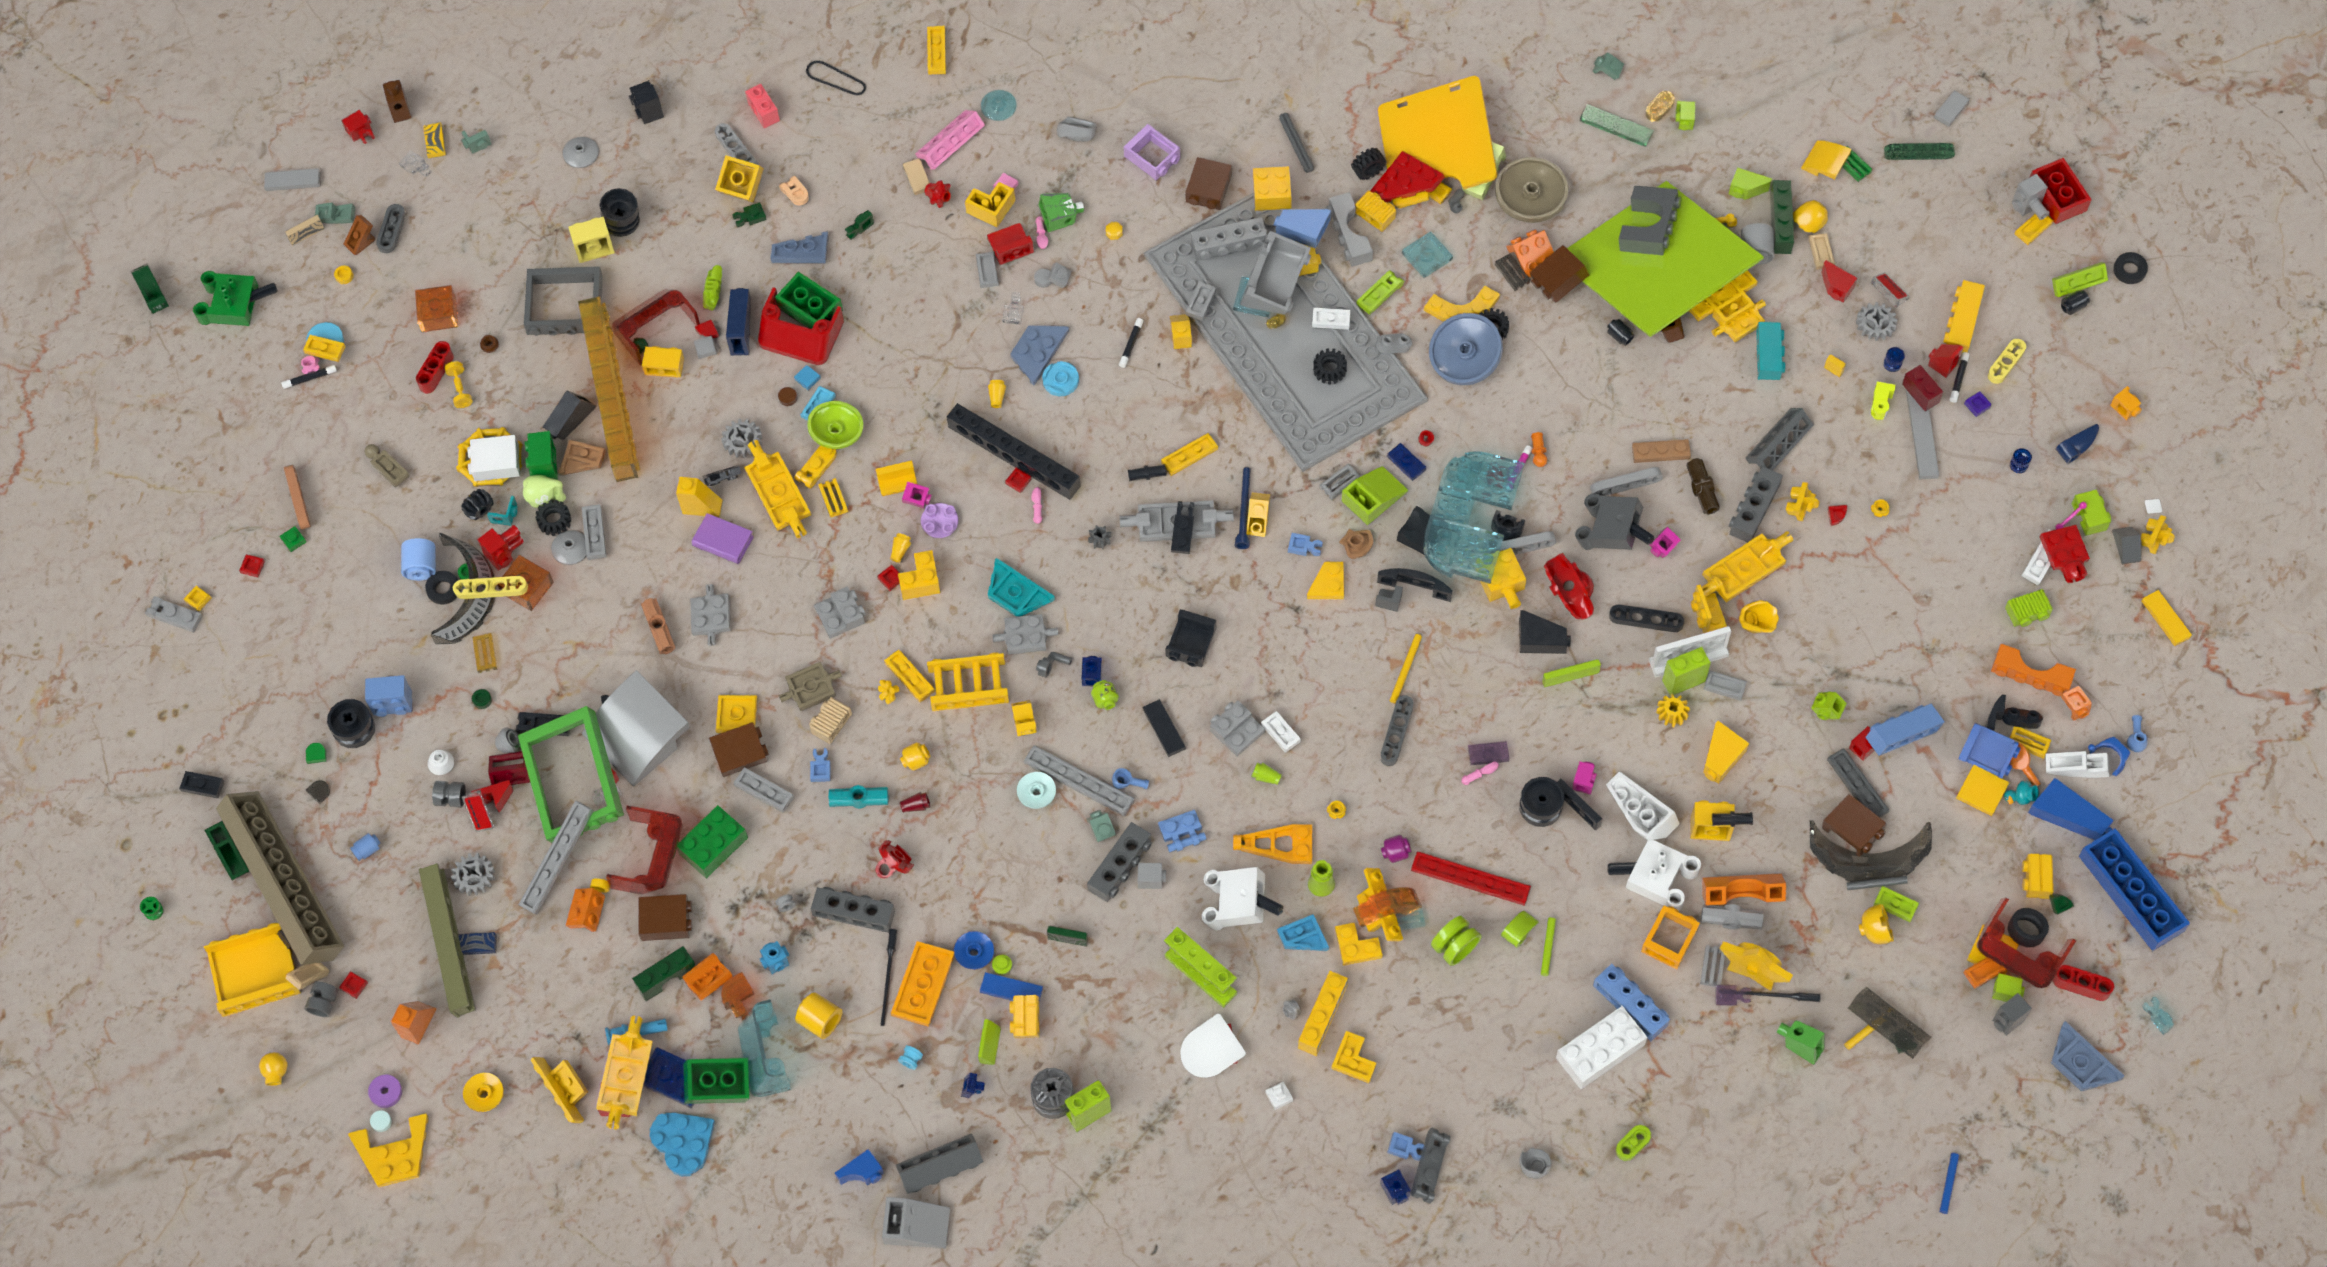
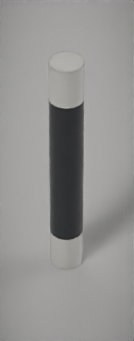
[1119,318,1143,368]
[1950,352,1969,403]
[281,365,337,389]

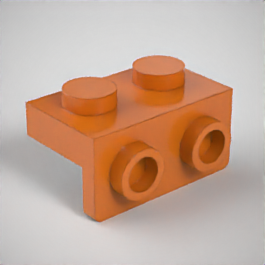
[565,888,605,932]
[682,953,733,1001]

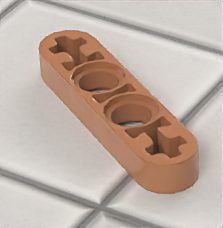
[284,464,311,530]

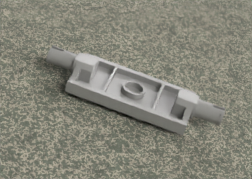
[1120,501,1234,542]

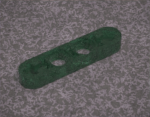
[1884,143,1955,160]

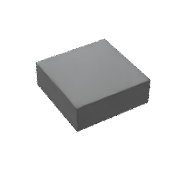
[694,336,716,359]

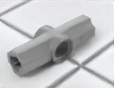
[1701,904,1763,930]

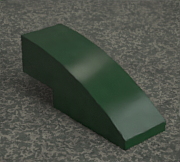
[204,821,249,881]

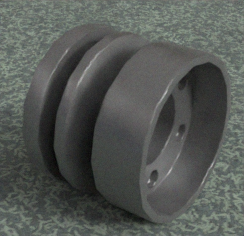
[1030,1068,1074,1119]

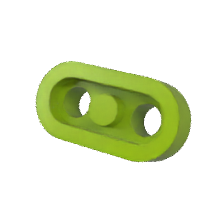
[1616,1125,1651,1161]

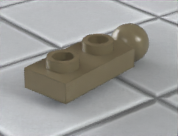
[364,444,410,488]

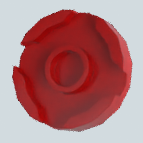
[875,840,914,879]

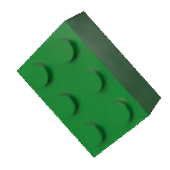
[775,271,843,329]
[676,805,748,879]
[684,1058,749,1104]

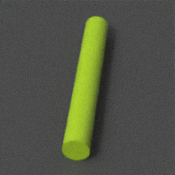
[1541,917,1556,976]

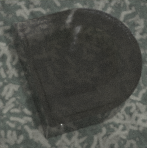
[306,780,330,804]

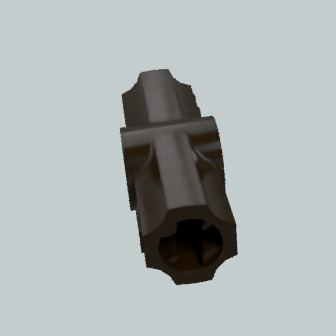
[1686,458,1720,515]

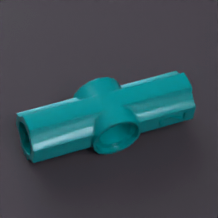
[828,785,889,809]

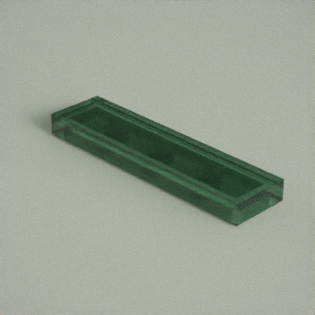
[1580,104,1653,147]

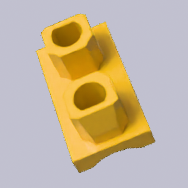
[1786,482,1819,521]
[2141,515,2175,554]

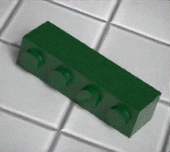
[1770,180,1794,254]

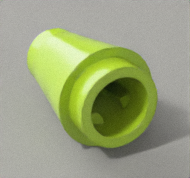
[1251,762,1282,785]

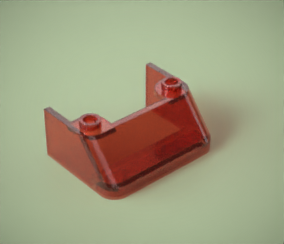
[612,289,700,366]
[606,805,683,895]
[1977,897,2077,988]

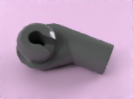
[1448,189,1465,213]

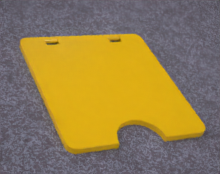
[1378,76,1497,208]

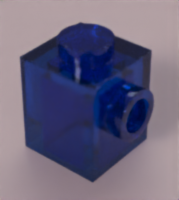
[1081,656,1102,687]
[1380,1169,1411,1205]

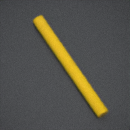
[1389,634,1422,704]

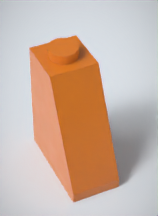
[391,1001,436,1044]

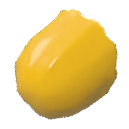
[1793,200,1828,233]
[1739,600,1779,633]

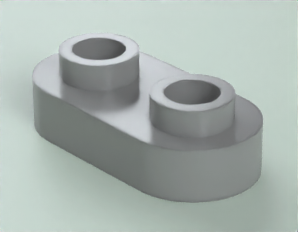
[1376,334,1412,354]

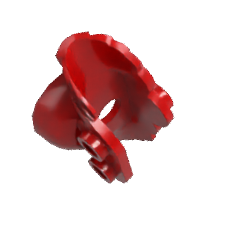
[1544,553,1594,620]

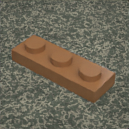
[1632,439,1691,463]

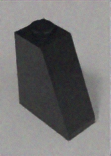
[543,390,596,440]
[1519,610,1571,654]

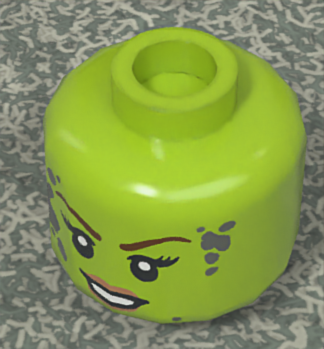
[1091,680,1119,710]

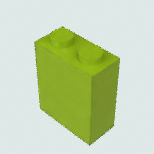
[1662,647,1711,696]

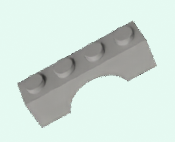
[1327,192,1373,267]

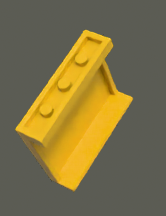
[203,923,301,1017]

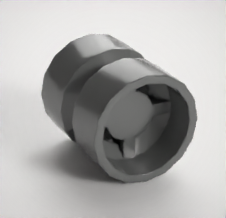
[432,781,466,808]
[304,981,339,1017]

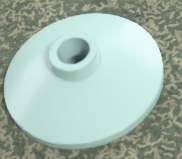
[1017,772,1056,809]

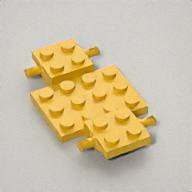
[1689,270,1766,342]

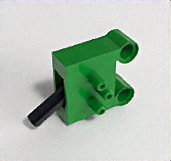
[193,271,278,326]

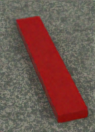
[1411,851,1531,906]

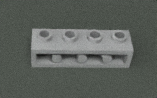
[1191,217,1267,260]

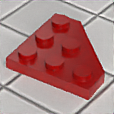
[1370,151,1445,202]

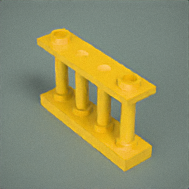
[927,652,1009,711]

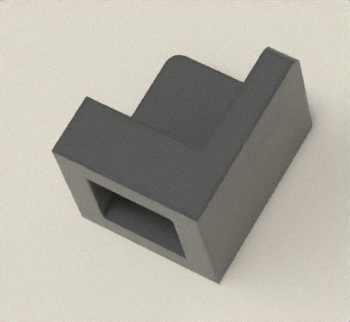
[1375,585,1403,612]

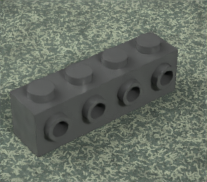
[896,1133,983,1194]

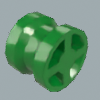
[140,896,164,921]

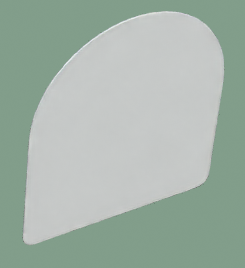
[1181,1014,1246,1078]

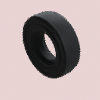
[2113,252,2148,284]
[425,571,460,605]

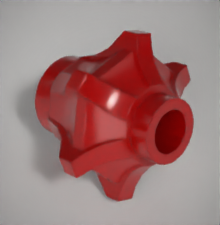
[925,180,951,208]

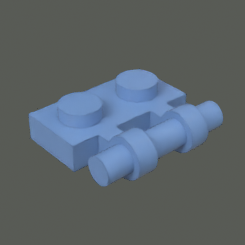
[1158,810,1206,853]

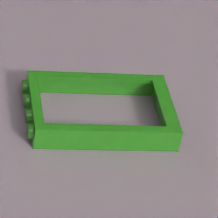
[518,706,624,843]

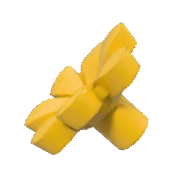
[878,680,899,704]

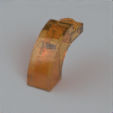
[1353,887,1422,928]

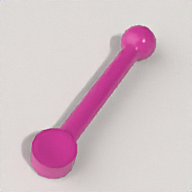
[2055,502,2087,529]

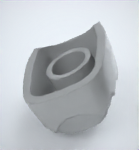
[1057,117,1097,142]

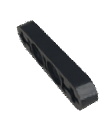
[1609,604,1684,632]

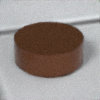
[778,387,797,406]

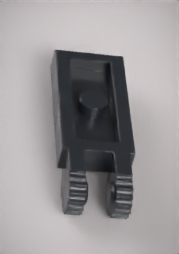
[1171,501,1194,554]

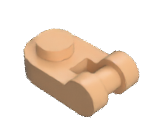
[779,176,809,206]

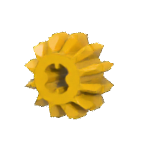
[1656,693,1690,728]

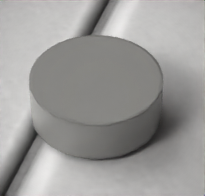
[1034,269,1052,288]

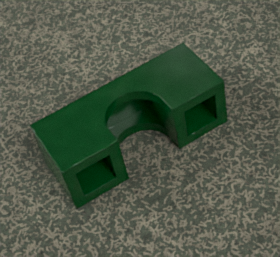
[632,946,696,1001]

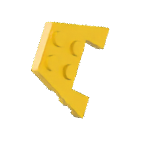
[348,1114,428,1188]

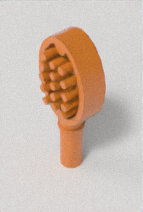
[2009,741,2041,787]

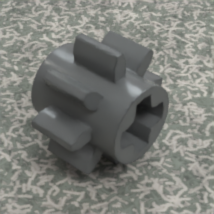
[1088,525,1111,549]

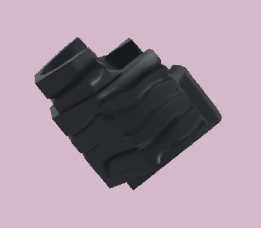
[1491,510,1525,541]

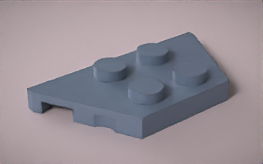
[1010,326,1069,385]
[2051,1021,2124,1092]

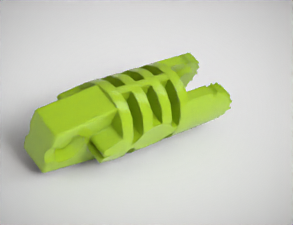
[703,264,722,311]

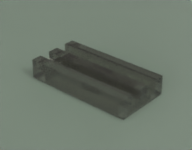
[1495,253,1530,291]

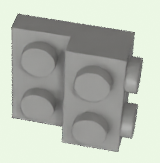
[814,586,866,639]
[1210,701,1265,757]

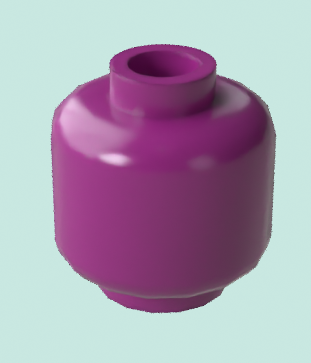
[1381,834,1412,863]

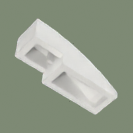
[2046,751,2109,778]

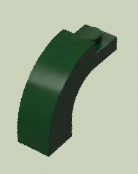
[131,264,169,314]

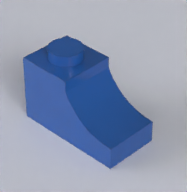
[835,1149,884,1186]

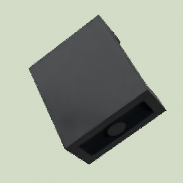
[1165,609,1217,668]

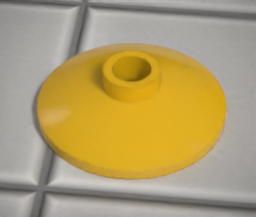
[463,1073,504,1112]

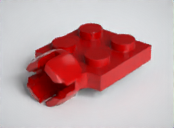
[2039,525,2090,583]

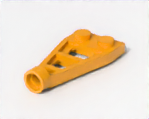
[1233,824,1312,864]

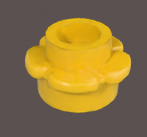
[1871,499,1889,517]
[1327,800,1346,819]

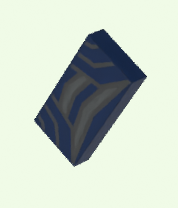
[458,932,497,955]

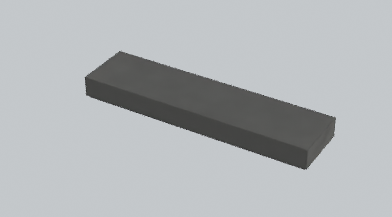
[1827,748,1889,817]

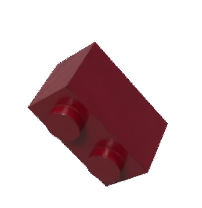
[1902,364,1943,411]

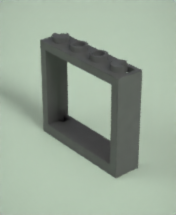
[524,266,603,336]

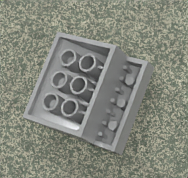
[582,670,690,787]

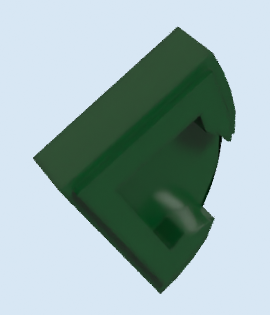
[2049,894,2074,915]

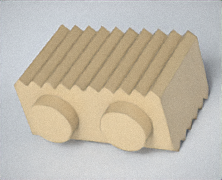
[809,697,852,744]

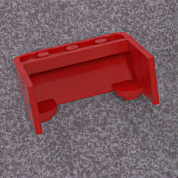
[758,287,844,365]

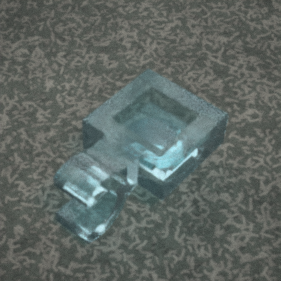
[2142,997,2174,1035]

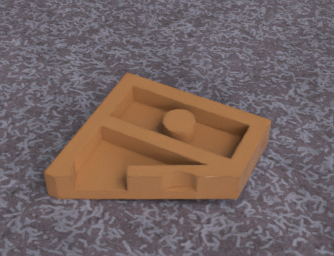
[558,440,606,476]

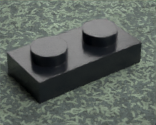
[179,771,224,799]

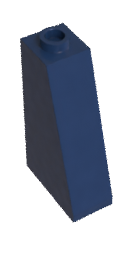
[726,288,751,356]

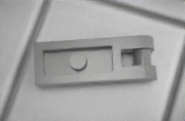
[145,596,203,633]

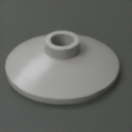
[563,137,599,168]
[551,530,587,565]

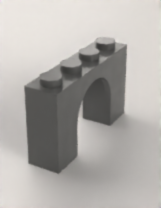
[1619,185,1681,255]

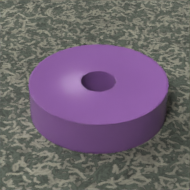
[368,1075,402,1108]

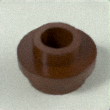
[480,335,499,353]

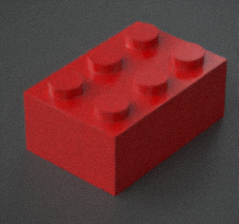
[2029,157,2092,225]

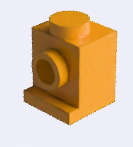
[2110,386,2142,420]

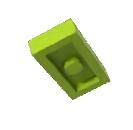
[1873,886,1919,922]

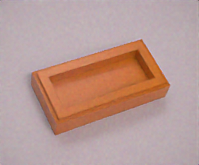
[1963,951,2009,989]

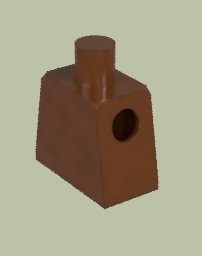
[383,80,412,123]

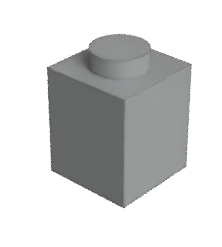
[1138,863,1166,889]

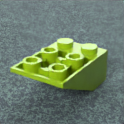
[1341,466,1408,526]

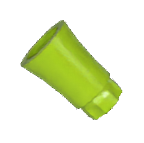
[1308,860,1335,897]

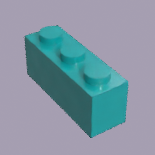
[1756,322,1785,380]

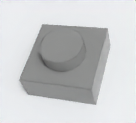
[1047,262,1071,288]

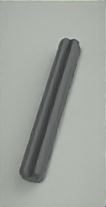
[1279,112,1314,173]

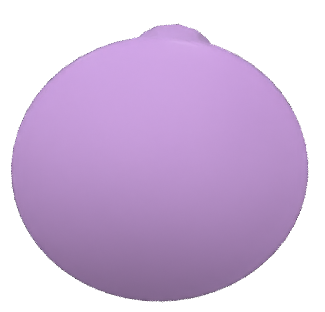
[921,503,958,538]

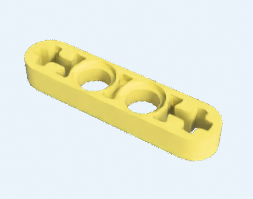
[453,576,528,599]

